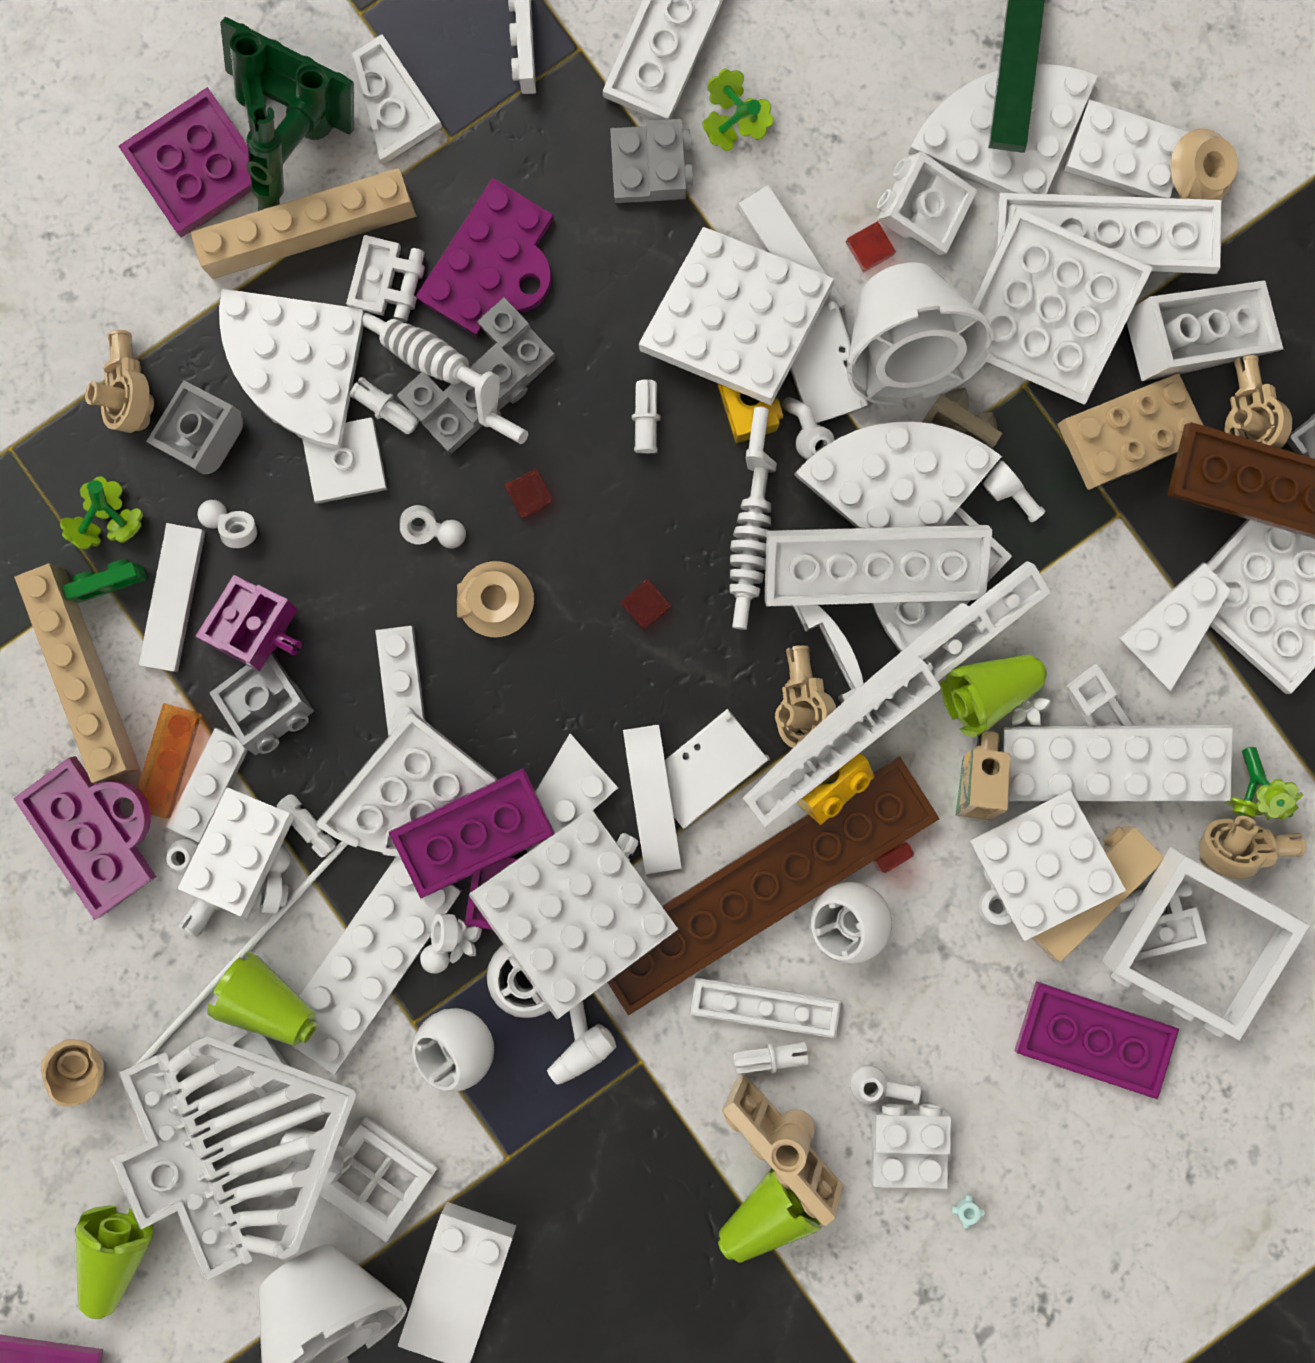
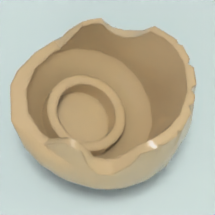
[41,1039,104,1107]

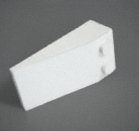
[1126,281,1283,381]
[398,1202,516,1363]

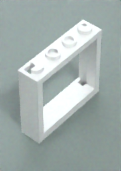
[1102,847,1310,1041]

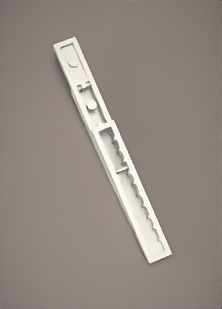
[742,561,1051,827]

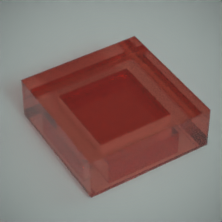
[846,221,896,273]
[504,469,553,518]
[620,578,671,630]
[872,842,914,873]

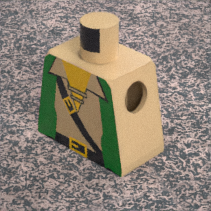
[955,731,1010,821]

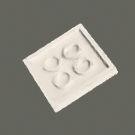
[970,790,1126,942]

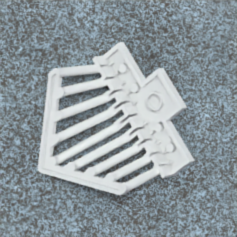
[111,1036,356,1281]

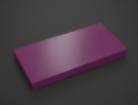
[388,768,555,899]
[1014,981,1179,1100]

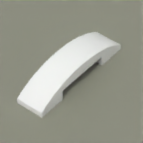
[793,605,864,704]
[1066,664,1133,726]
[623,725,682,874]

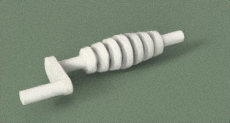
[362,312,528,444]
[730,407,777,630]

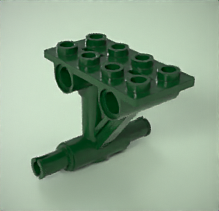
[220,17,354,211]

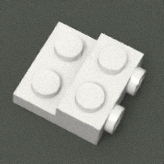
[877,151,977,255]
[871,1103,951,1189]

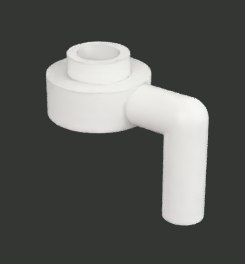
[782,397,835,460]

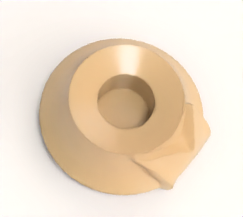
[1170,129,1238,200]
[457,561,534,637]

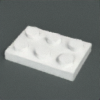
[1064,99,1188,198]
[178,787,295,919]

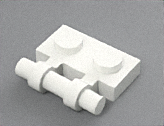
[346,235,425,322]
[1117,881,1207,961]

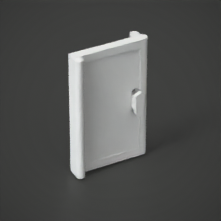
[790,302,871,424]
[665,709,770,829]

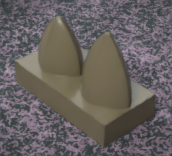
[922,388,1002,449]

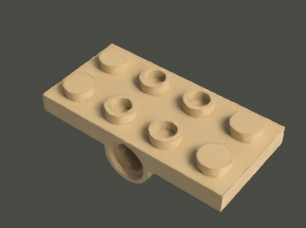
[1057,373,1204,490]
[722,1074,843,1227]

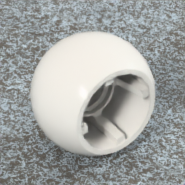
[810,882,892,964]
[487,944,550,1018]
[412,1008,494,1092]

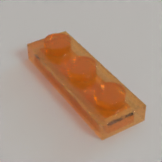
[131,703,202,819]

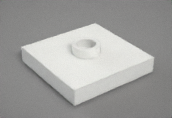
[303,417,388,504]

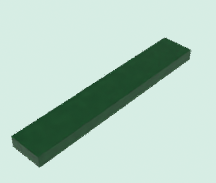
[988,0,1045,153]

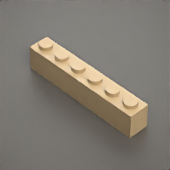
[190,168,417,279]
[14,563,140,783]

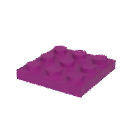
[118,87,252,238]

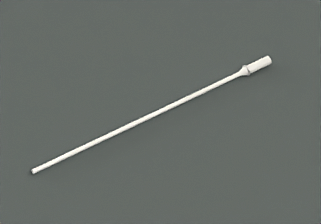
[135,841,348,1065]

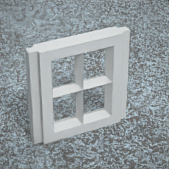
[319,1116,438,1242]

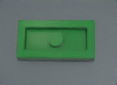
[62,559,148,603]

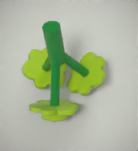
[702,68,774,151]
[60,476,143,549]
[1225,747,1304,820]

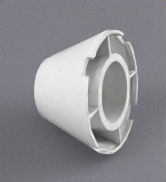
[847,262,994,405]
[258,1245,407,1363]

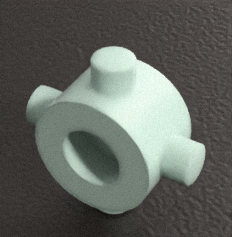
[952,1195,985,1229]

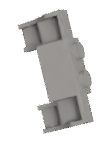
[397,297,556,455]

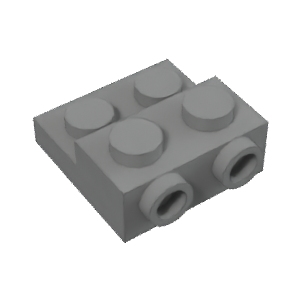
[610,118,693,203]
[209,653,314,755]

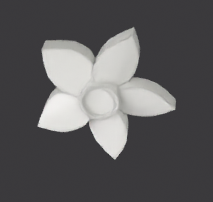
[1012,694,1051,726]
[450,919,482,963]

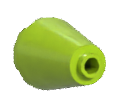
[940,654,1047,738]
[207,951,318,1046]
[718,1168,822,1263]
[75,1205,154,1319]

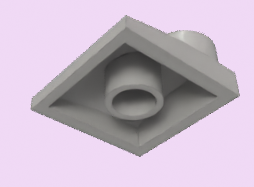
[146,380,243,474]

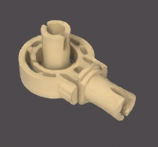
[85,330,154,433]
[1225,355,1292,449]
[775,645,836,748]
[1199,816,1306,879]

